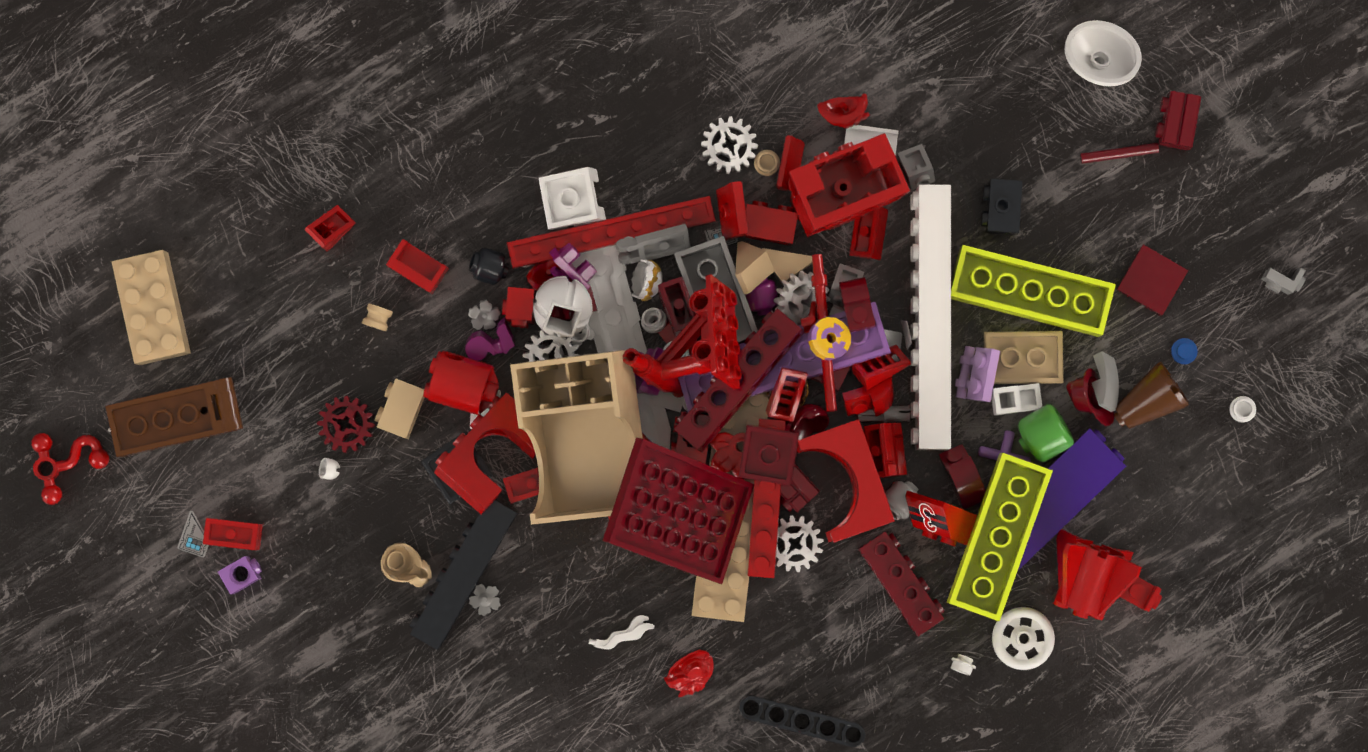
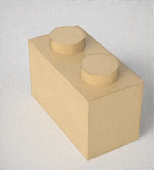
[375,379,425,440]

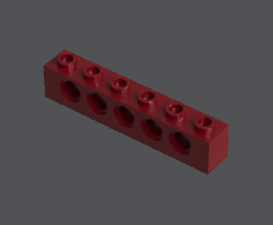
[674,308,804,452]

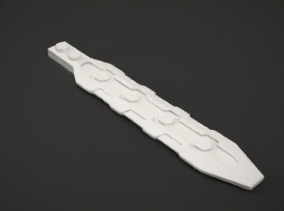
[572,222,671,450]

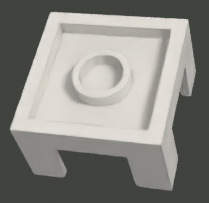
[539,167,606,231]

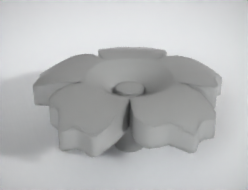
[468,300,500,330]
[469,584,501,616]

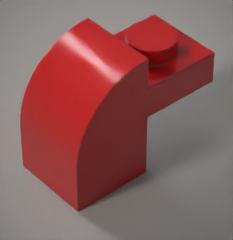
[842,362,895,417]

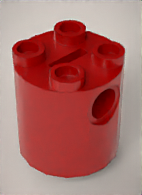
[423,351,499,415]

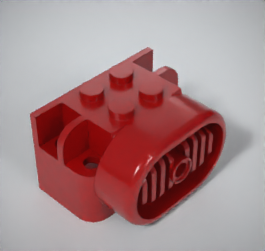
[788,133,910,237]

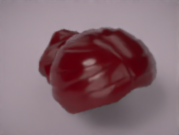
[780,404,830,440]

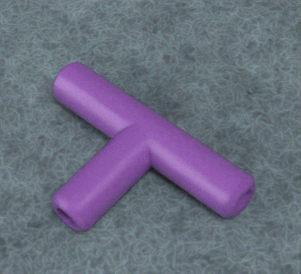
[978,430,1031,462]

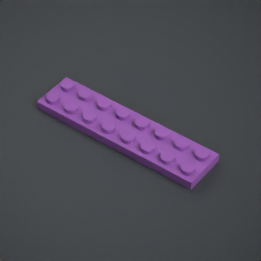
[678,302,891,412]

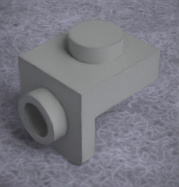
[1261,268,1306,295]

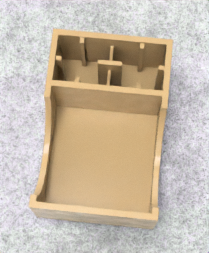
[510,349,643,525]

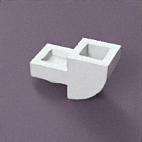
[991,383,1042,415]

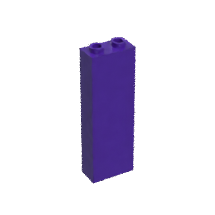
[1018,428,1126,570]

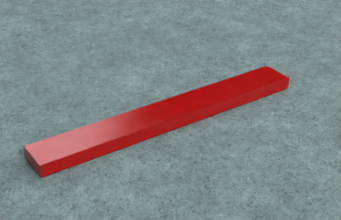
[507,196,716,269]

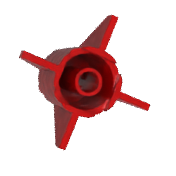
[1053,529,1142,620]

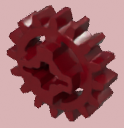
[317,396,375,453]

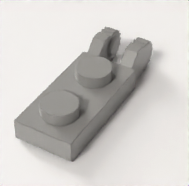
[616,224,691,265]

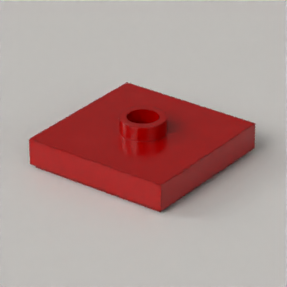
[716,181,749,241]

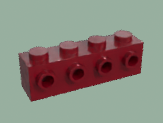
[858,531,945,637]

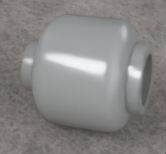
[885,481,918,520]

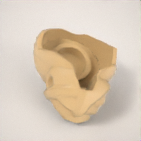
[380,543,432,587]

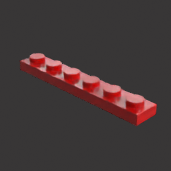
[748,418,786,578]

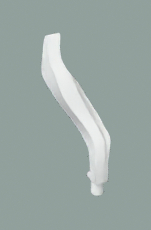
[589,615,654,649]

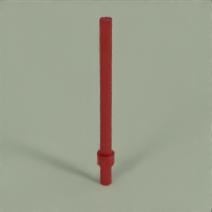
[811,254,837,412]

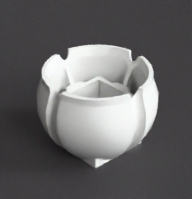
[533,276,593,338]

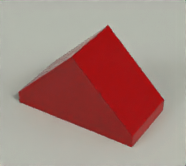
[305,205,355,252]

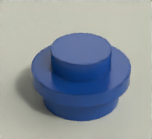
[1171,338,1198,364]

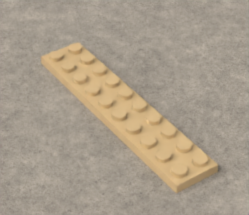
[692,391,771,622]

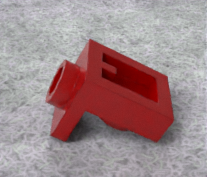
[1120,577,1162,612]

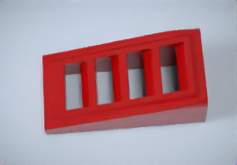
[852,345,911,390]
[766,367,808,422]

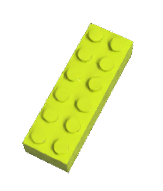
[951,245,1116,337]
[946,453,1053,621]

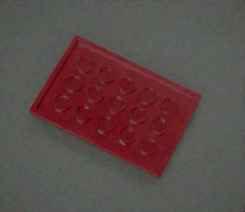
[602,437,754,585]

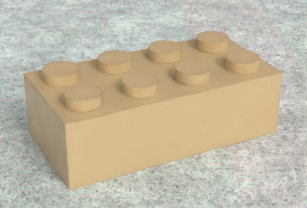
[112,250,191,365]

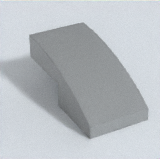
[1092,351,1119,412]

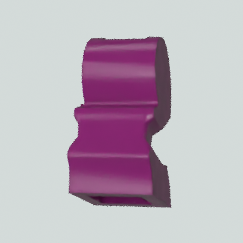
[465,317,515,360]

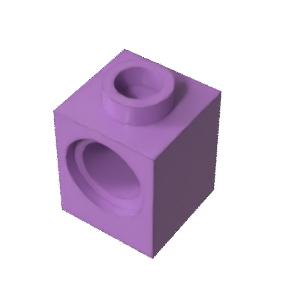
[218,556,262,595]

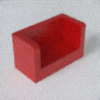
[386,239,449,295]
[203,518,263,550]

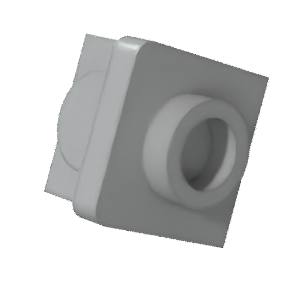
[898,144,935,190]
[828,264,864,308]

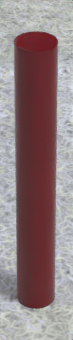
[1080,143,1159,164]

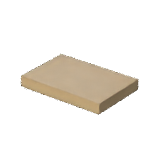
[983,331,1064,384]

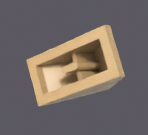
[735,241,775,294]
[762,248,812,285]

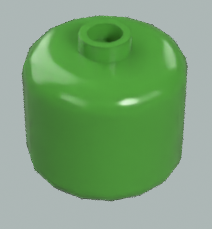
[1018,404,1074,462]

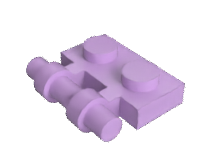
[955,346,1000,402]

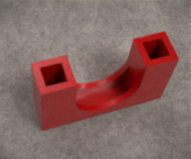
[434,392,536,515]

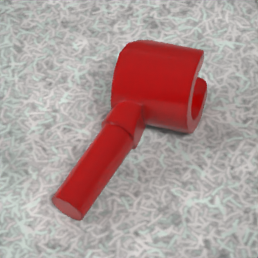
[800,301,817,334]

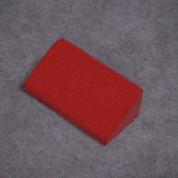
[776,135,805,192]
[849,207,888,260]

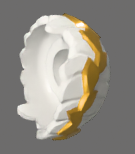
[631,259,663,301]

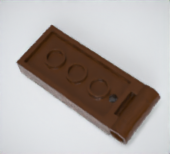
[105,377,243,458]

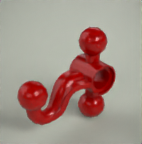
[31,433,109,505]

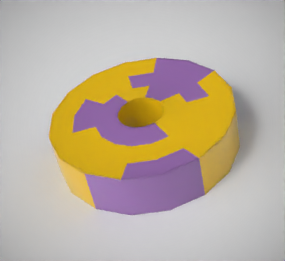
[808,317,851,360]

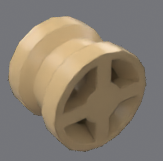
[362,303,393,331]

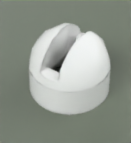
[319,458,340,480]

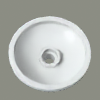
[1064,20,1142,86]

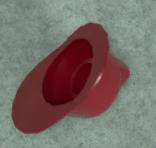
[1066,368,1114,426]

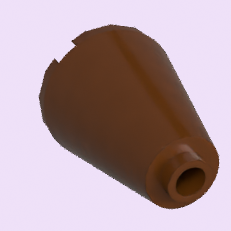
[1113,362,1190,429]

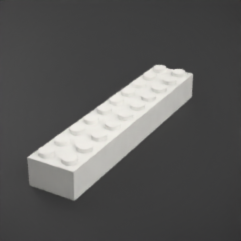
[910,185,951,450]

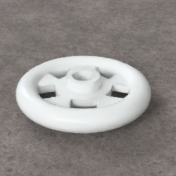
[992,607,1055,670]

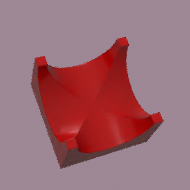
[797,419,895,543]

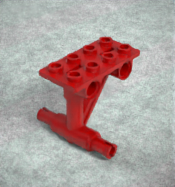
[623,274,742,398]

